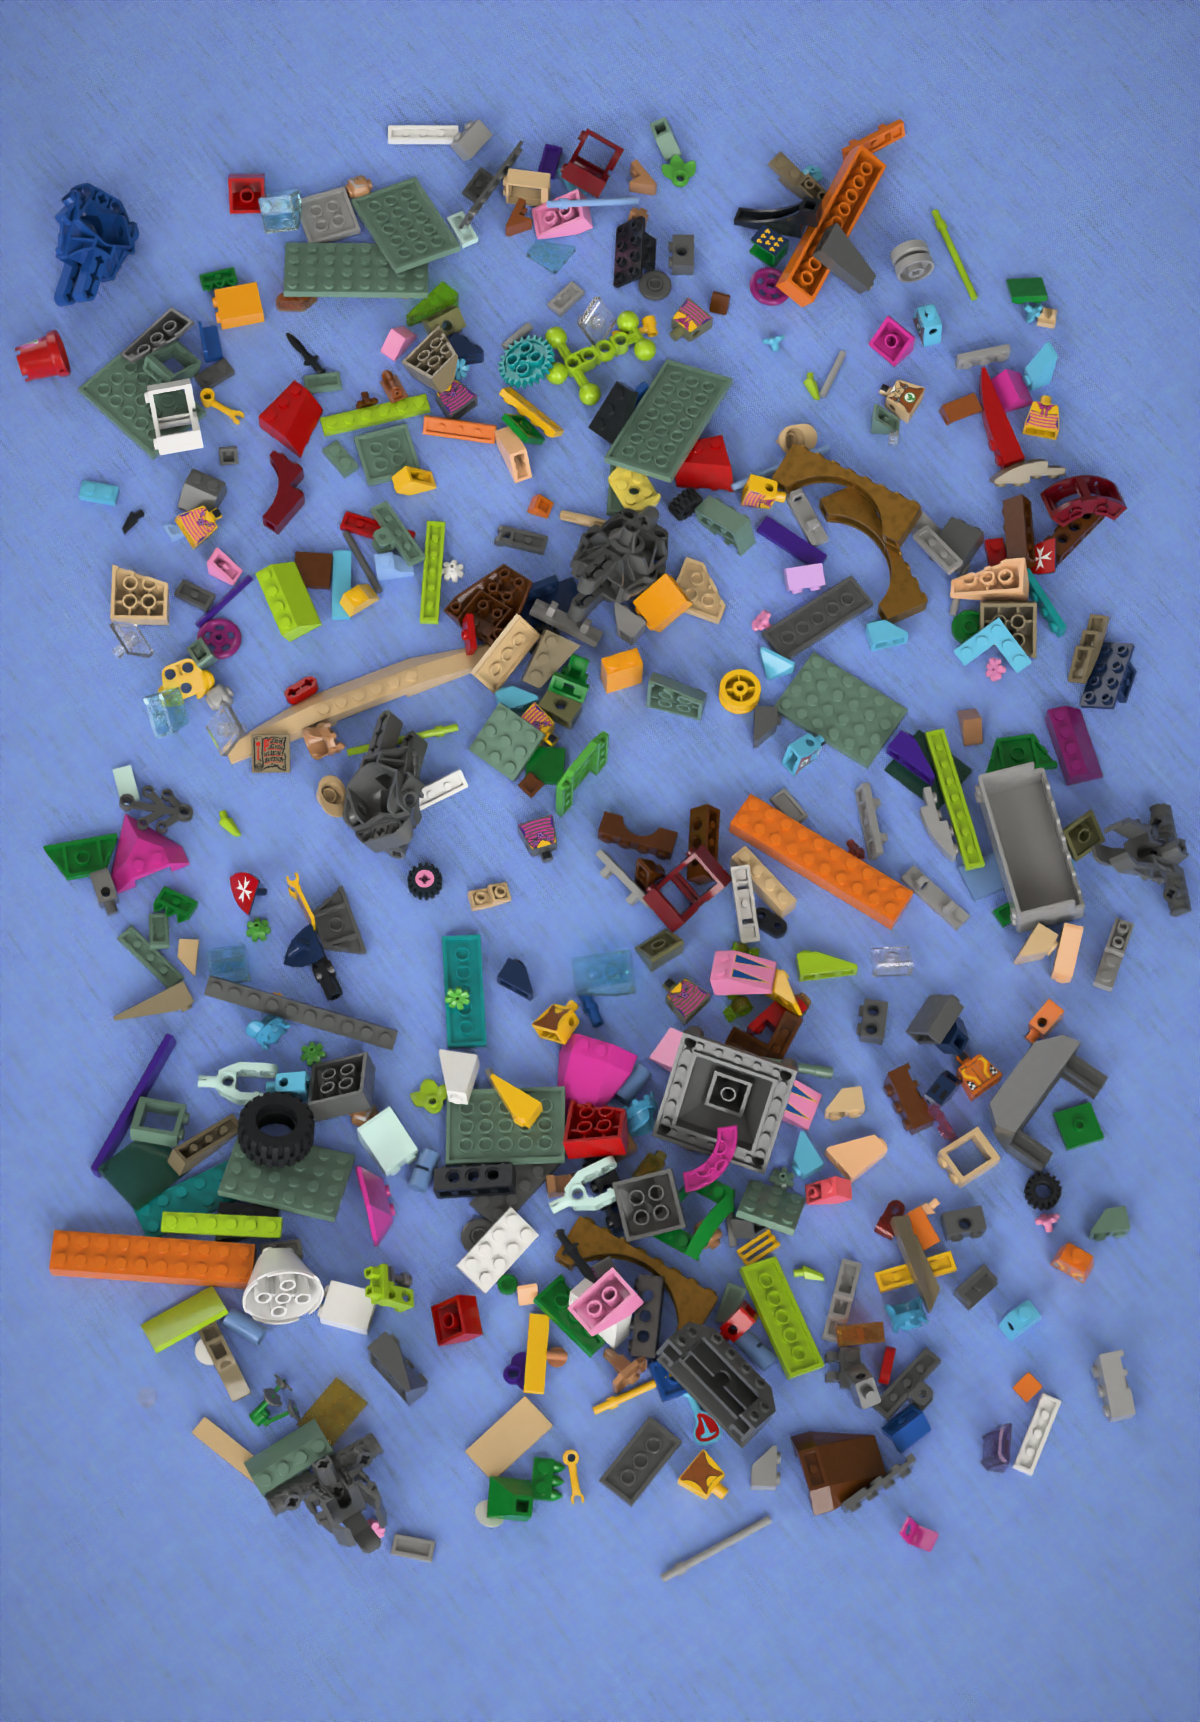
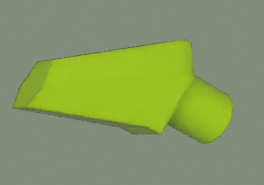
[803,372,820,400]
[219,810,242,837]
[793,1265,825,1281]

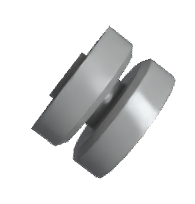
[890,239,935,283]

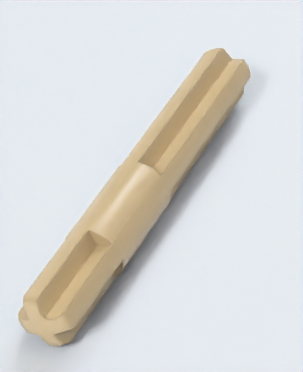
[559,510,607,527]

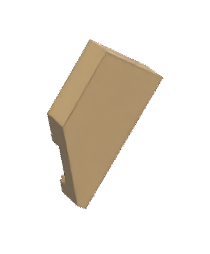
[177,939,199,976]

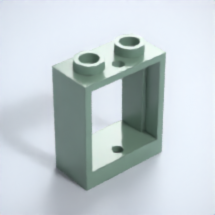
[142,340,202,384]
[130,1096,190,1147]

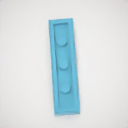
[332,550,352,620]

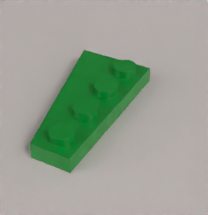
[533,1274,605,1358]

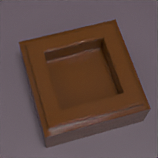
[517,771,544,798]

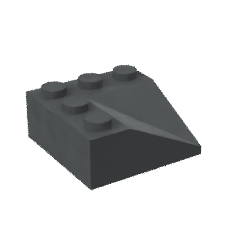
[307,1052,376,1122]
[612,1168,687,1242]
[367,1331,428,1406]

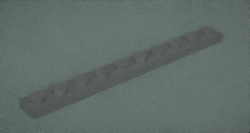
[204,975,398,1050]

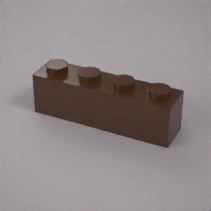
[1002,494,1036,568]

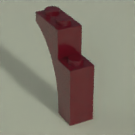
[262,450,305,535]

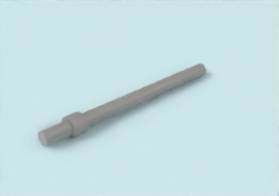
[660,1516,772,1582]

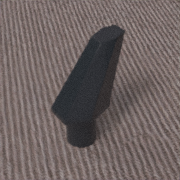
[122,509,145,535]

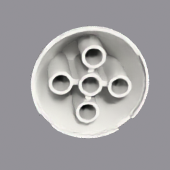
[242,1247,324,1325]

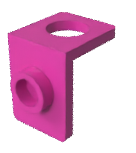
[899,1516,939,1552]

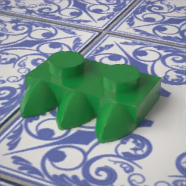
[199,267,238,292]
[153,886,198,923]
[531,1457,565,1501]

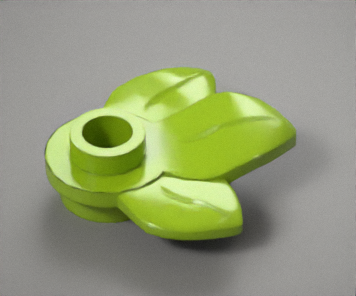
[410,1079,447,1114]

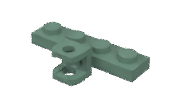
[370,501,425,567]

